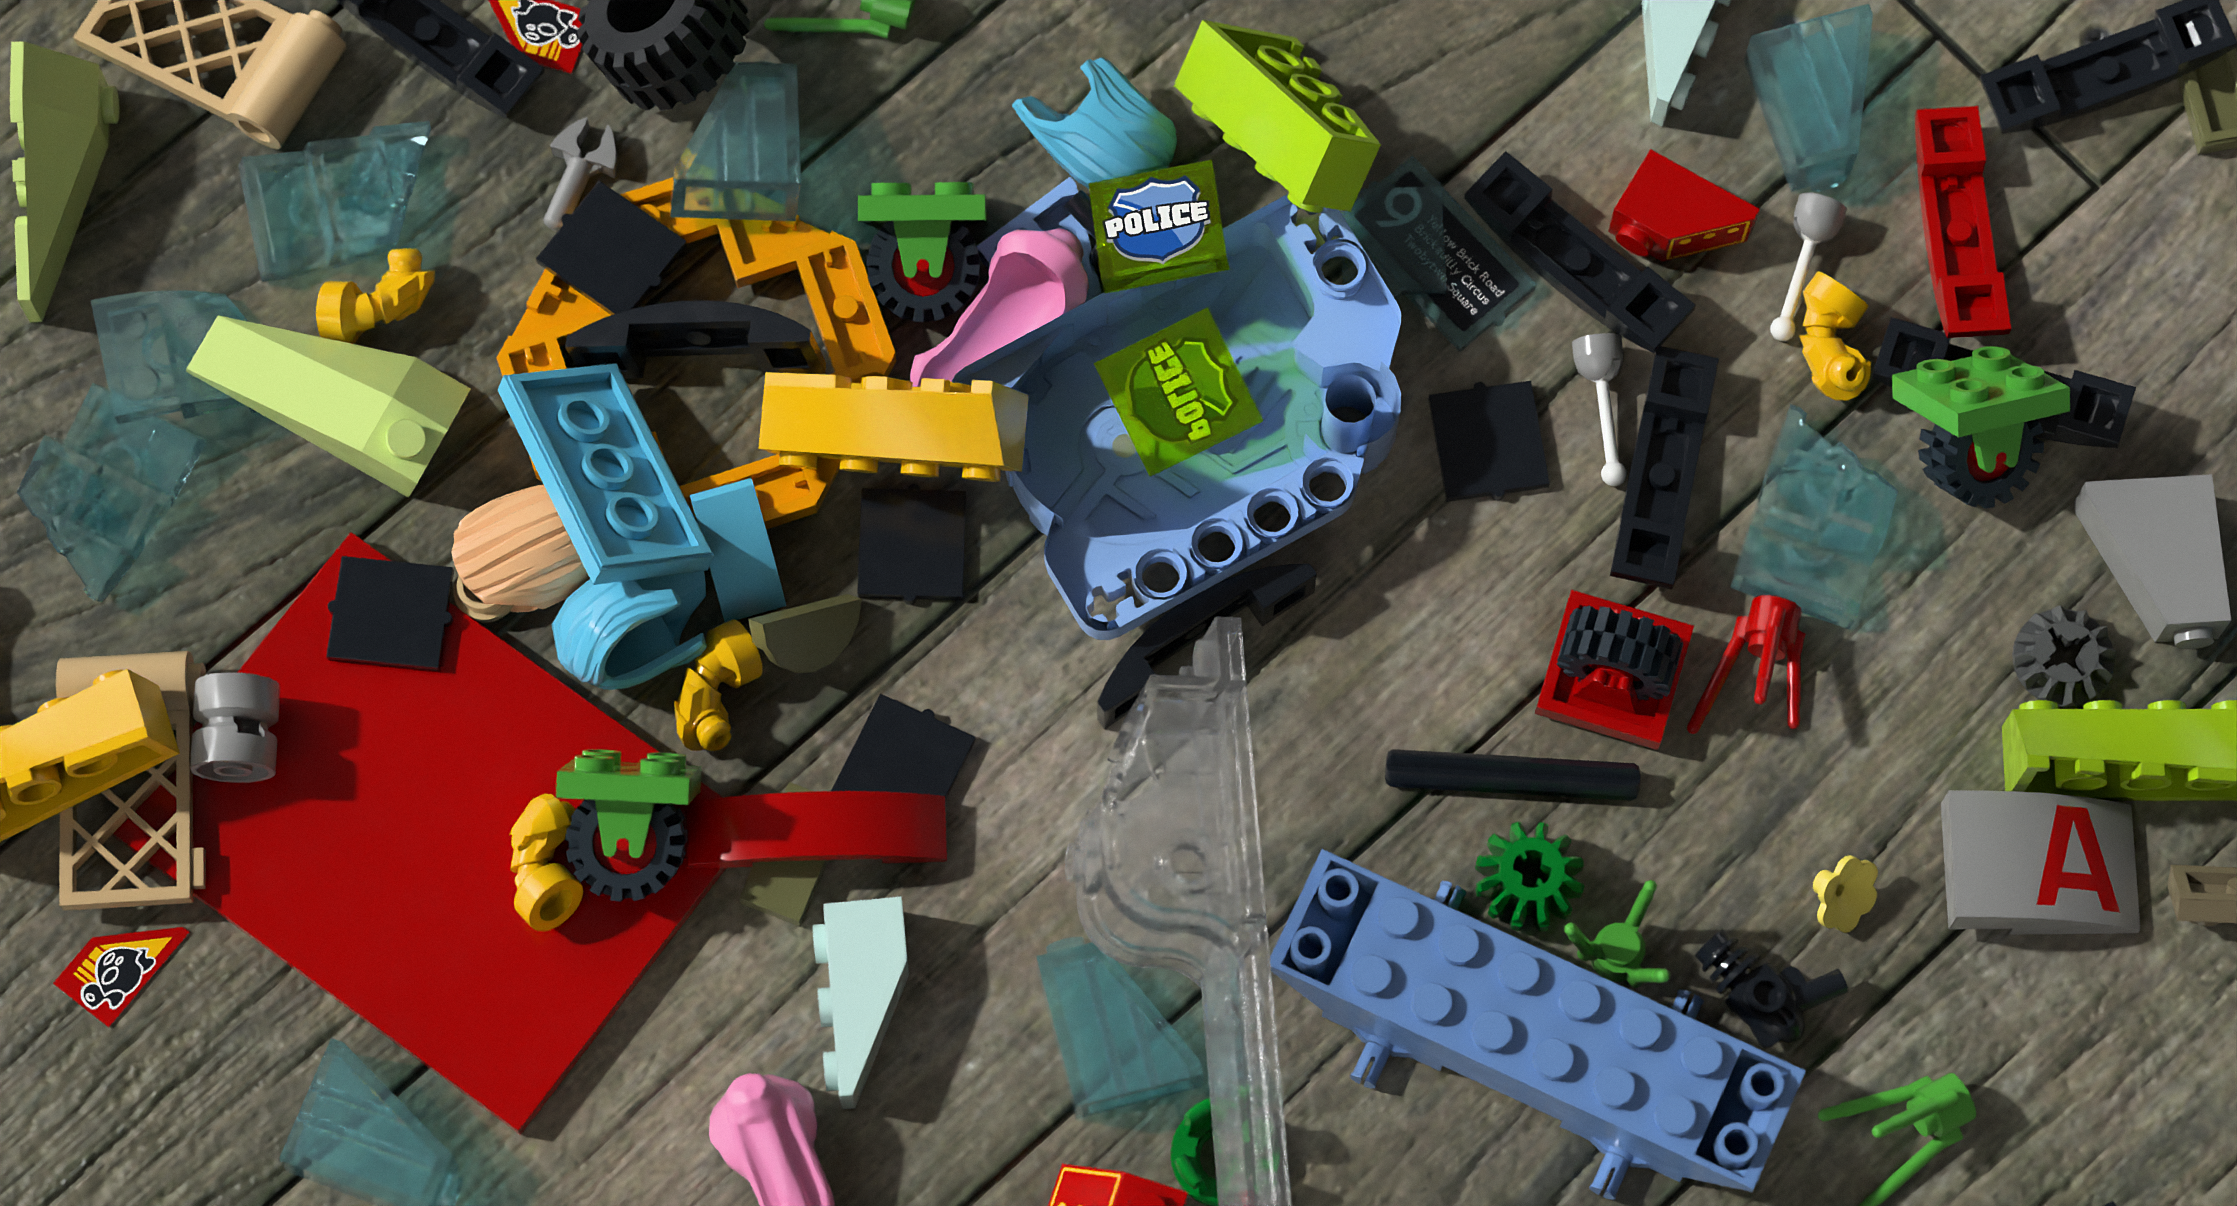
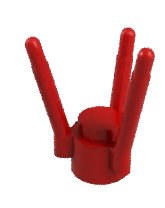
[1687,595,1806,734]

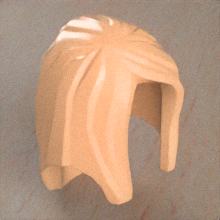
[452,484,590,613]

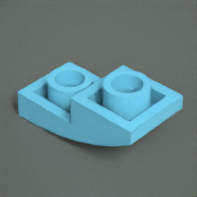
[690,478,787,622]

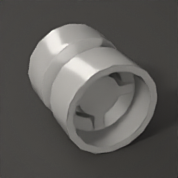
[190,673,280,783]

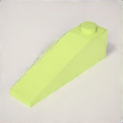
[10,41,119,322]
[186,315,471,498]

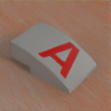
[1941,790,2140,935]

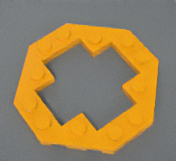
[496,169,896,530]

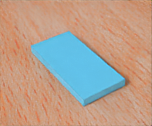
[498,363,714,585]

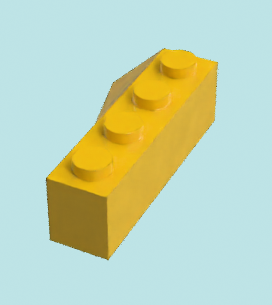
[758,372,1029,482]
[0,669,180,842]

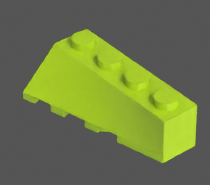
[1174,20,1381,213]
[2002,700,2237,801]

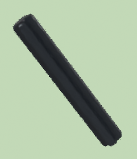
[1385,749,1641,801]

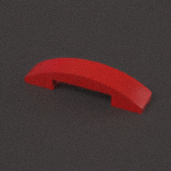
[1915,106,2011,338]
[686,791,947,869]

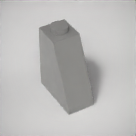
[2074,474,2231,649]

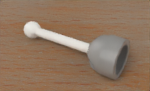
[1770,193,1847,341]
[1572,333,1627,486]

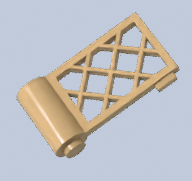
[73,0,346,150]
[56,651,206,911]

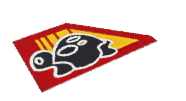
[488,0,583,74]
[53,927,190,1028]

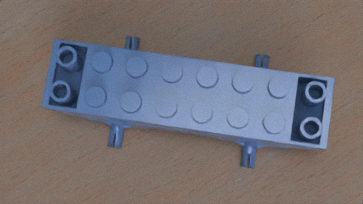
[1266,849,1806,1200]

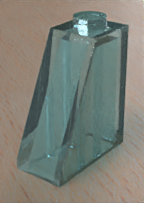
[1744,3,1873,192]
[670,61,801,221]
[1036,937,1204,1119]
[279,1038,463,1206]

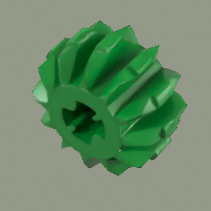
[1475,822,1585,932]

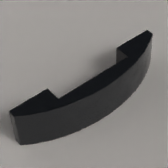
[336,0,544,119]
[1980,0,2237,134]
[1464,151,1696,353]
[565,300,826,379]
[1872,317,2136,448]
[1610,346,1719,590]
[1097,563,1317,730]

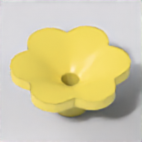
[1813,855,1878,933]

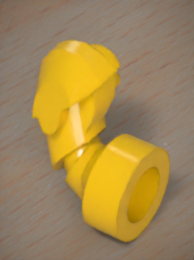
[316,248,435,344]
[1799,271,1871,401]
[674,619,763,751]
[509,794,583,931]

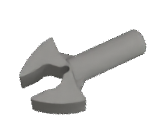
[543,117,618,232]

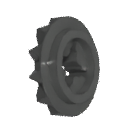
[2012,605,2117,707]

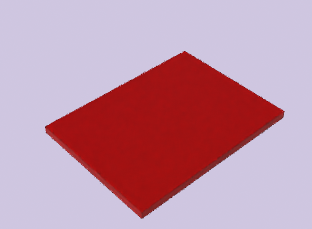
[112,532,726,1135]

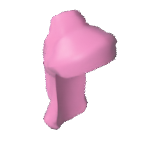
[910,228,1089,387]
[709,1073,835,1206]

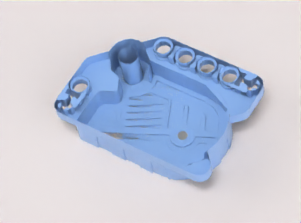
[952,194,1401,640]

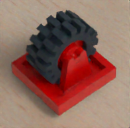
[1534,590,1694,750]

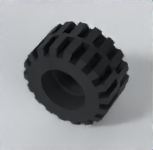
[577,0,750,111]

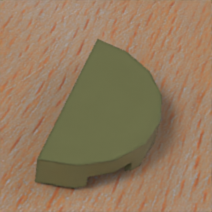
[748,594,862,673]

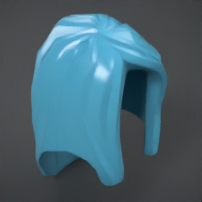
[1012,57,1177,200]
[551,571,707,690]

